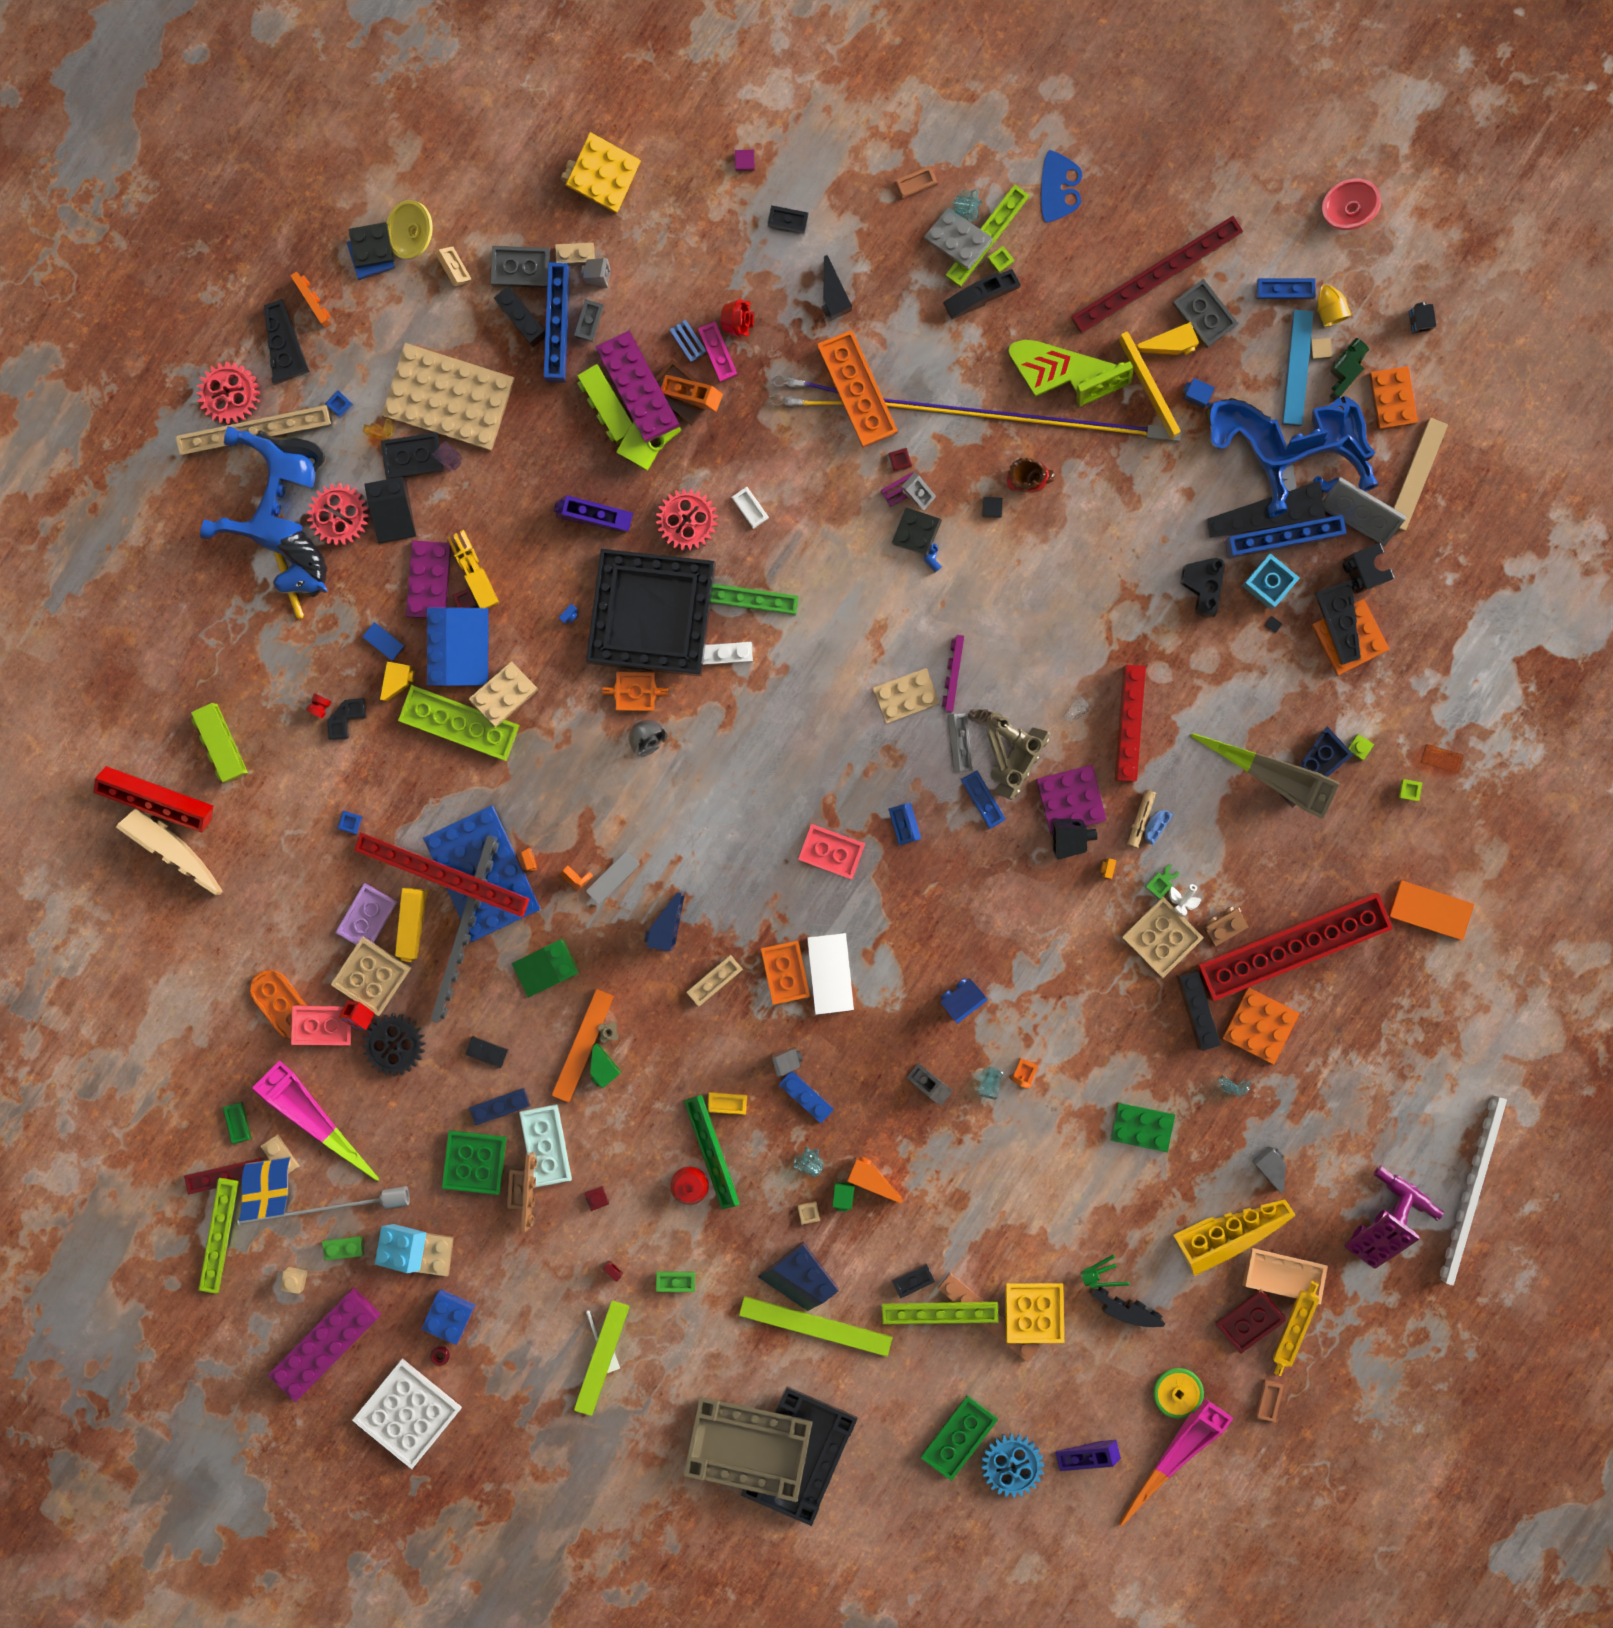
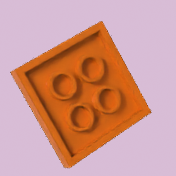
[1311,599,1390,676]
[1222,987,1300,1064]

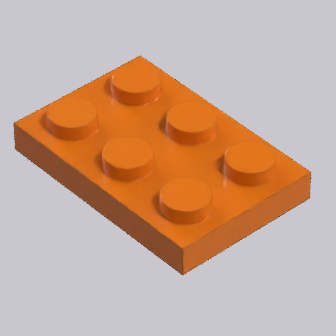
[1369,366,1418,430]
[761,940,811,1005]

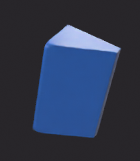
[889,803,921,845]

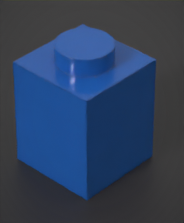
[1182,378,1215,409]

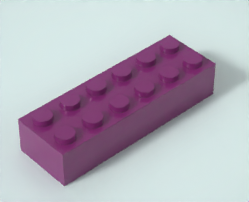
[268,1287,381,1402]

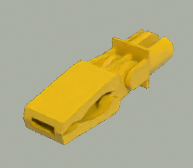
[447,530,499,608]

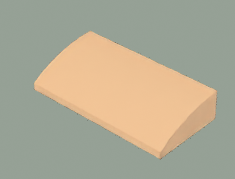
[1242,1248,1328,1304]

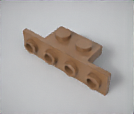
[507,1151,537,1232]

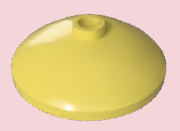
[386,200,432,259]

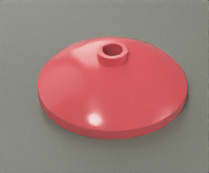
[1322,178,1381,230]

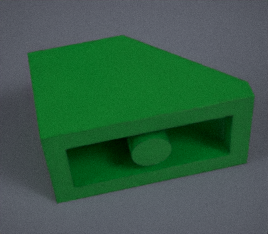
[590,1042,622,1089]

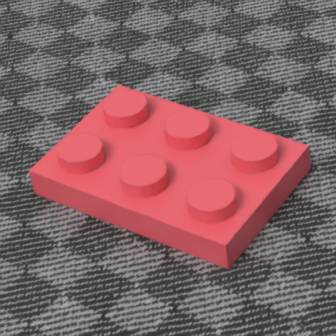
[798,824,865,879]
[291,1005,351,1045]

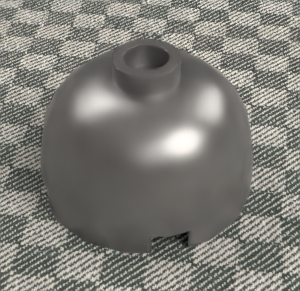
[628,720,668,757]

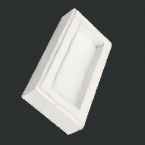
[731,487,769,529]

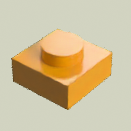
[1100,858,1116,879]

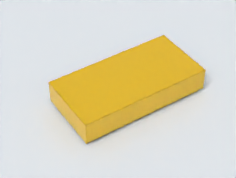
[708,1092,747,1115]

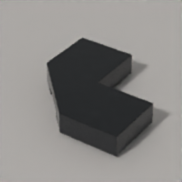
[327,698,367,740]

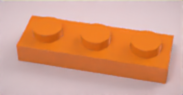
[290,271,331,328]

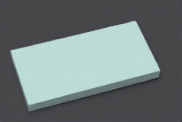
[519,1104,572,1187]

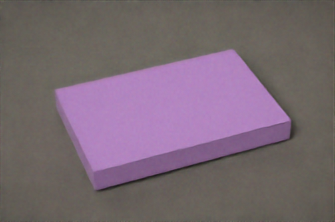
[335,883,398,945]

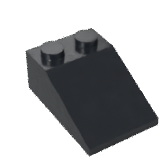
[364,477,417,543]

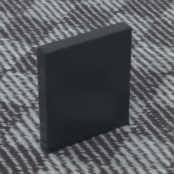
[1265,616,1282,633]

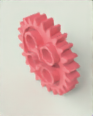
[196,362,260,425]
[306,483,370,546]
[656,488,718,551]

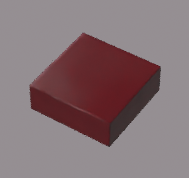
[888,448,912,472]
[452,588,478,608]
[603,1261,623,1282]

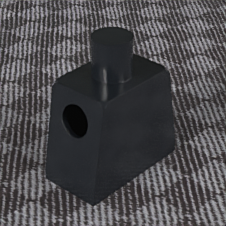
[1052,818,1098,860]

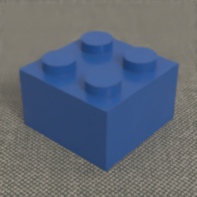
[421,1289,476,1345]

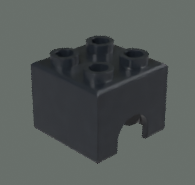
[1343,543,1395,594]

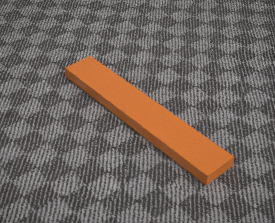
[552,989,614,1103]

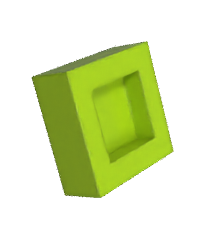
[987,246,1015,274]
[1348,734,1374,761]
[1398,779,1423,801]

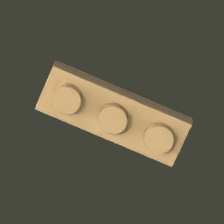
[687,955,743,1007]

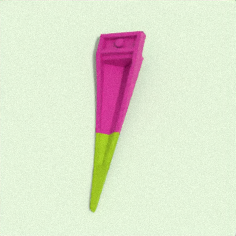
[252,1060,379,1181]

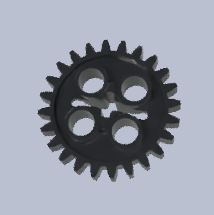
[362,1013,426,1076]

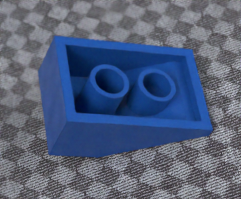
[939,978,988,1024]

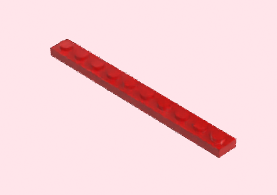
[354,832,530,917]

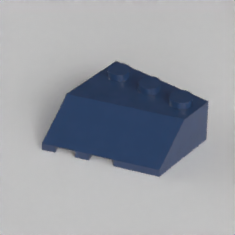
[757,1241,839,1311]

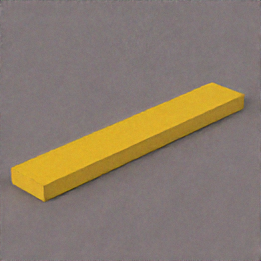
[1118,332,1180,440]

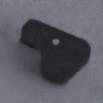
[1180,558,1225,617]

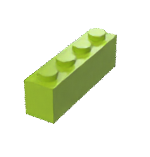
[577,364,632,445]
[191,703,249,783]

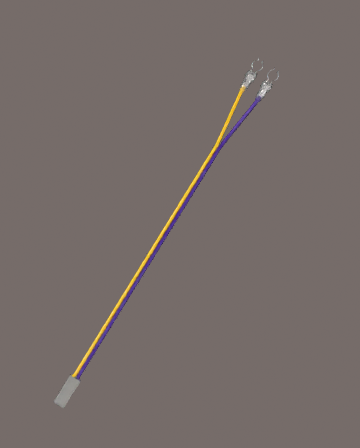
[769,375,1181,442]

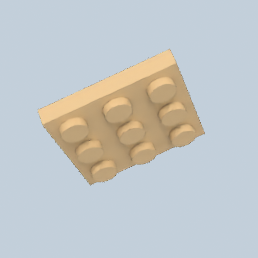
[1122,897,1204,978]
[331,936,411,1016]

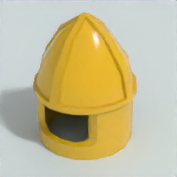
[1317,284,1351,327]

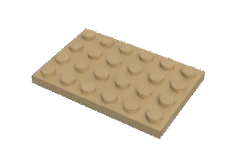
[382,343,515,451]

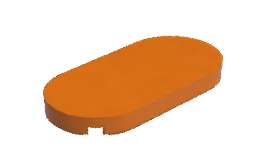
[250,970,307,1039]

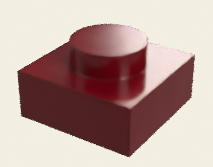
[584,1185,609,1211]

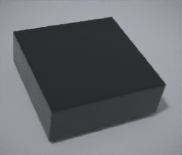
[982,497,1003,518]

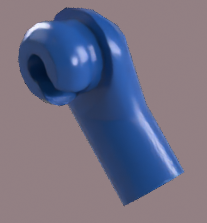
[1313,476,1339,493]
[924,543,942,573]

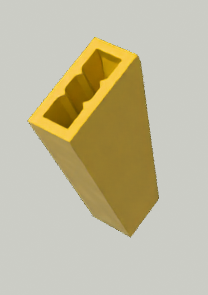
[395,887,428,962]

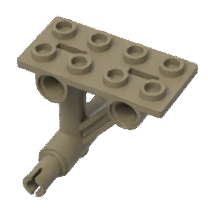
[968,708,1051,800]

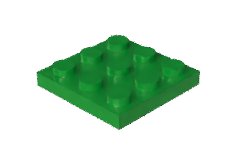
[442,1130,507,1195]

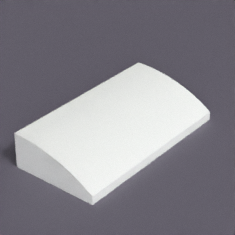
[807,933,854,1014]

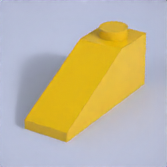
[1136,322,1199,355]

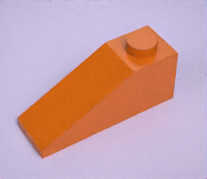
[661,375,723,412]
[847,1156,902,1203]

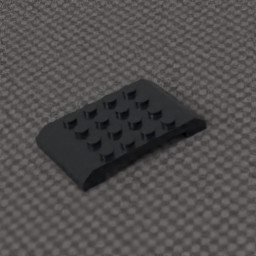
[741,1386,858,1526]

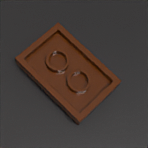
[655,359,706,426]

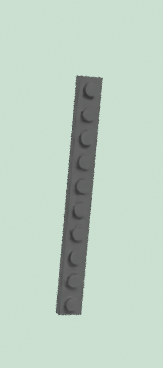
[430,835,499,1023]

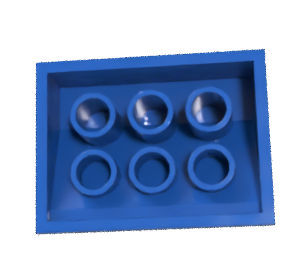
[427,607,489,686]

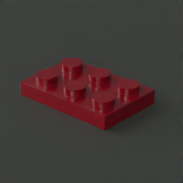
[1216,1289,1286,1354]

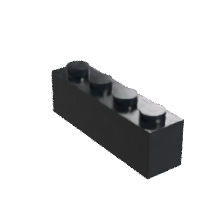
[1176,970,1221,1051]

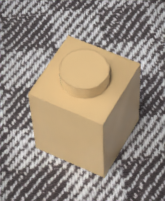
[280,1267,308,1294]

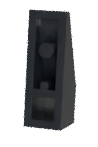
[821,255,852,321]

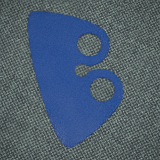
[1041,150,1082,222]

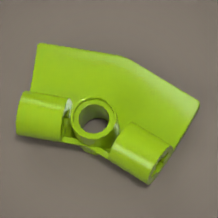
[616,421,682,471]

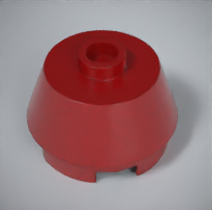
[721,299,754,338]
[670,1167,709,1205]

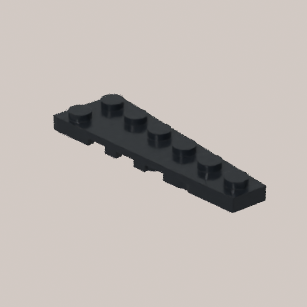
[1207,481,1326,538]

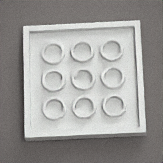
[352,1358,462,1469]

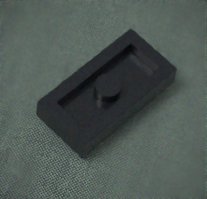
[768,205,809,233]
[465,1036,509,1068]
[892,1263,935,1299]

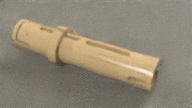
[1127,790,1157,848]

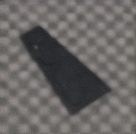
[264,299,310,385]
[1314,580,1361,665]

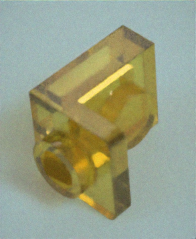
[363,418,395,440]

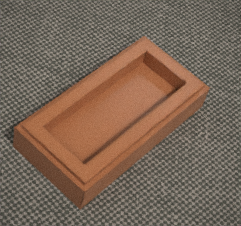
[895,166,938,200]
[1255,1379,1284,1423]

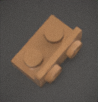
[1203,906,1249,946]

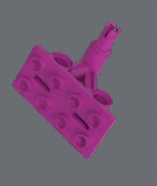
[1344,1165,1444,1269]

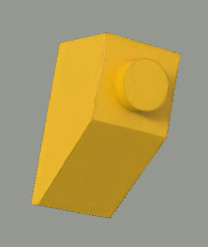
[380,662,415,701]

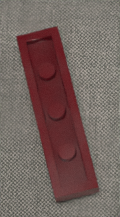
[184,1158,262,1195]

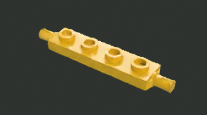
[1273,1281,1320,1376]

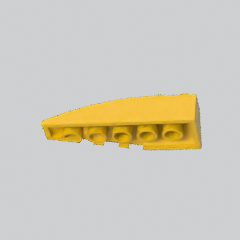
[1173,1199,1295,1276]

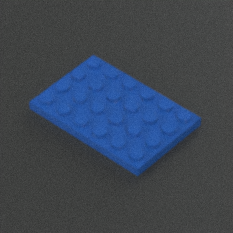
[423,805,541,942]

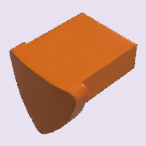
[517,848,537,871]
[560,866,593,892]
[1009,1058,1038,1088]

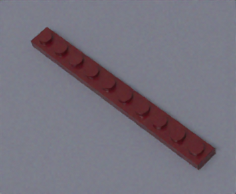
[1071,216,1243,334]

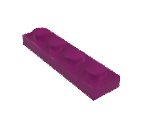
[941,635,964,713]

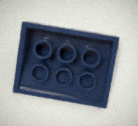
[644,891,685,951]

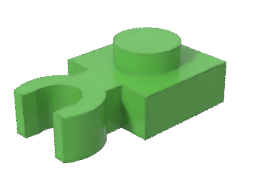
[1145,864,1179,899]

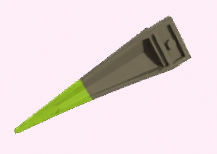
[1191,733,1340,819]

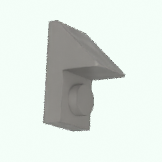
[901,472,936,511]

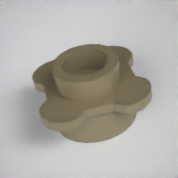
[598,1022,619,1043]

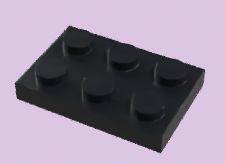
[381,432,444,479]

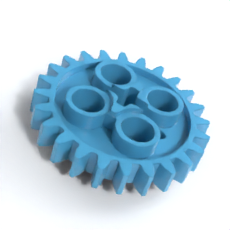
[981,1433,1044,1498]

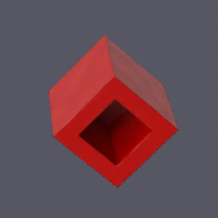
[338,1000,375,1030]

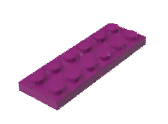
[595,331,680,443]

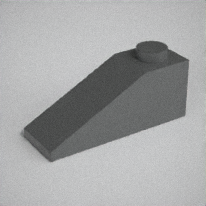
[772,1047,803,1077]

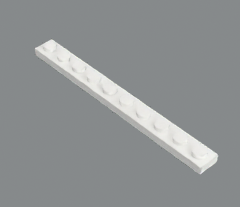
[1440,1096,1507,1286]

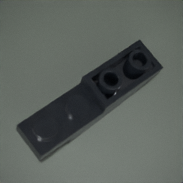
[943,269,1021,319]
[1089,1287,1166,1327]

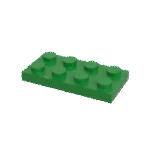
[920,1395,998,1481]

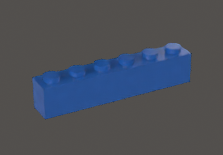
[544,262,570,383]
[1225,515,1347,559]

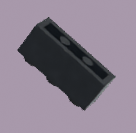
[494,286,546,348]

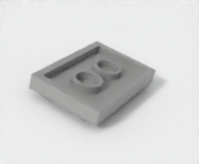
[924,208,993,270]

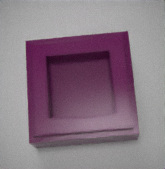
[735,150,755,171]

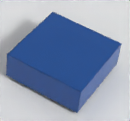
[325,390,353,418]
[337,811,363,834]

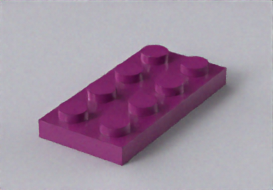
[406,540,451,619]

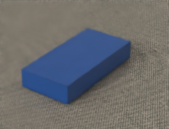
[363,622,405,661]

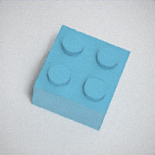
[1241,553,1299,610]
[375,1224,426,1273]

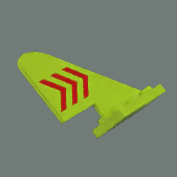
[1009,340,1133,407]

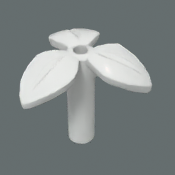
[1169,884,1201,916]

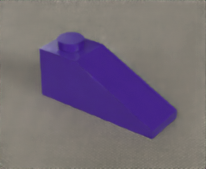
[1055,1440,1121,1471]

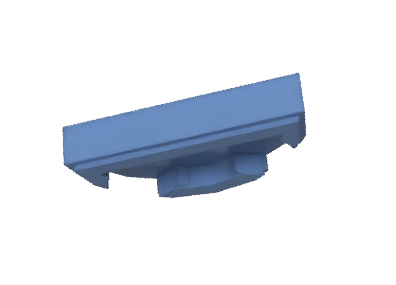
[1145,810,1174,846]

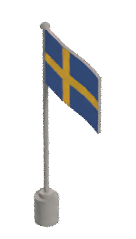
[236,1156,410,1226]

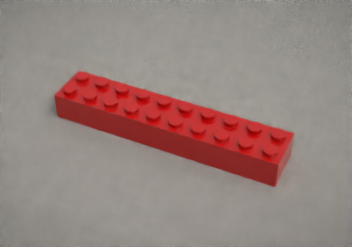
[1195,893,1393,1001]

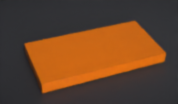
[1388,880,1475,940]

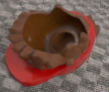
[1007,458,1056,493]

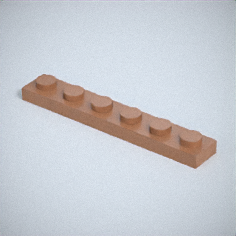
[938,1273,1040,1362]

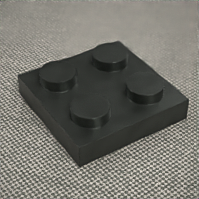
[348,222,394,268]
[892,507,942,556]

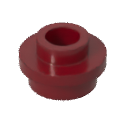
[430,1346,450,1366]

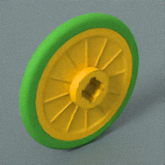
[1153,1368,1204,1419]

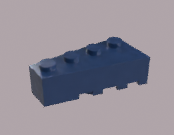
[1279,726,1354,808]

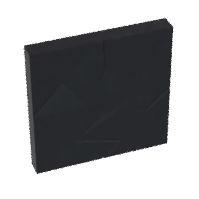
[586,549,716,677]

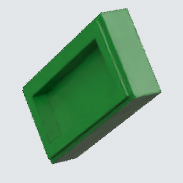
[222,1102,252,1144]

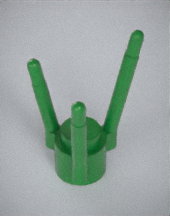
[1081,1255,1130,1289]

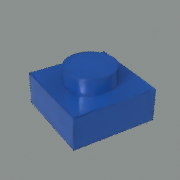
[558,604,579,624]

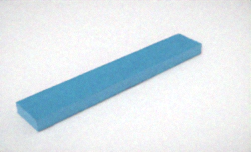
[1282,310,1314,426]

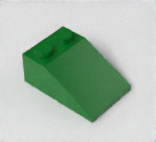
[512,938,580,998]

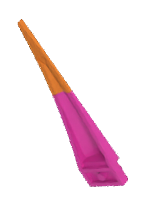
[1118,1398,1234,1526]

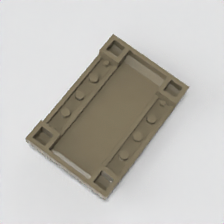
[684,1397,812,1502]

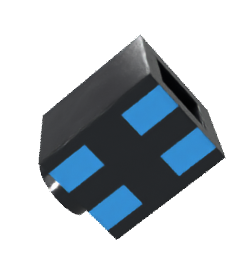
[1409,302,1436,334]

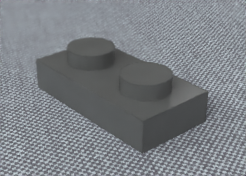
[574,299,604,342]

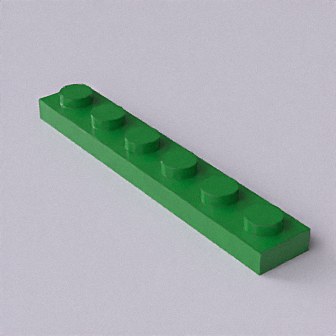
[683,1095,740,1210]

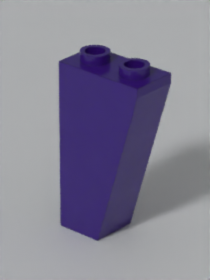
[554,495,633,533]

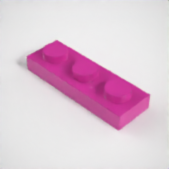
[698,321,738,383]

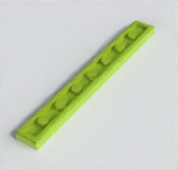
[739,1296,893,1357]

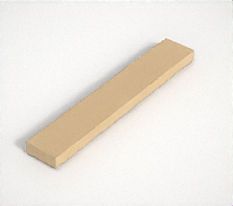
[1393,417,1448,531]

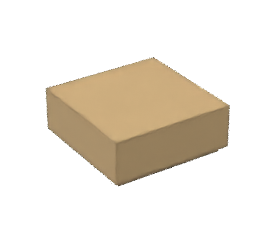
[1310,338,1332,360]
[798,1201,820,1225]

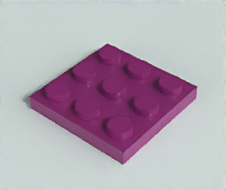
[1036,765,1107,835]

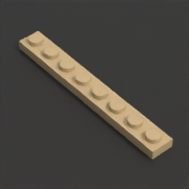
[175,405,331,455]

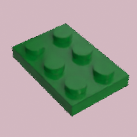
[1110,1102,1175,1153]

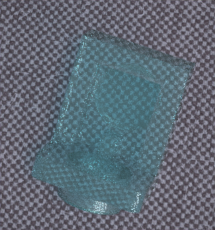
[978,1067,1003,1100]
[1218,1075,1251,1098]

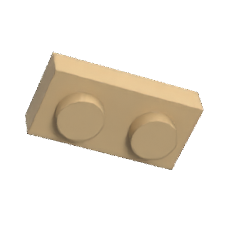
[555,243,595,265]
[435,247,472,286]
[261,1135,299,1174]

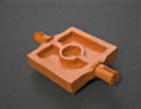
[603,672,668,711]

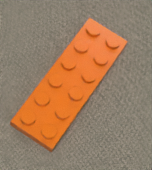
[817,330,898,448]

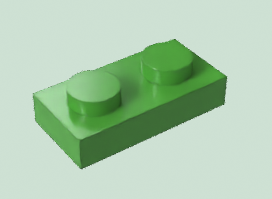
[322,1236,364,1261]
[656,1271,695,1292]

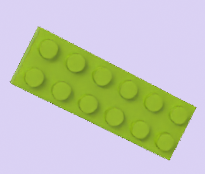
[398,685,520,761]

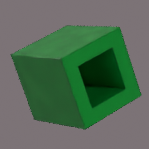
[832,1181,854,1212]

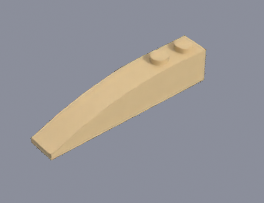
[116,809,223,895]

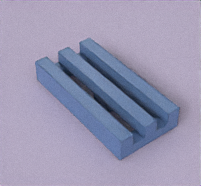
[670,319,707,362]

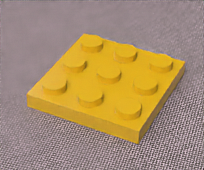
[565,132,641,213]
[1005,1283,1064,1343]

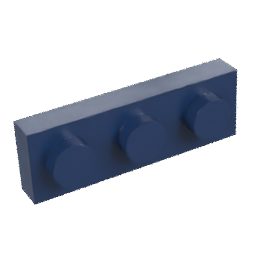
[469,1088,531,1126]

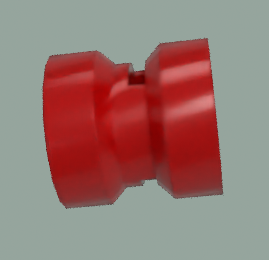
[306,693,332,719]

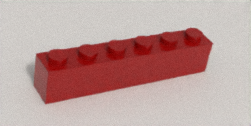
[1114,665,1146,782]
[93,766,214,833]

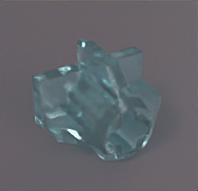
[953,189,982,222]
[793,1147,824,1177]

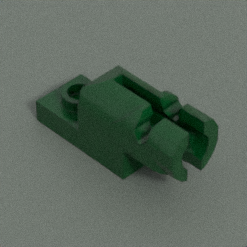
[1330,338,1369,401]

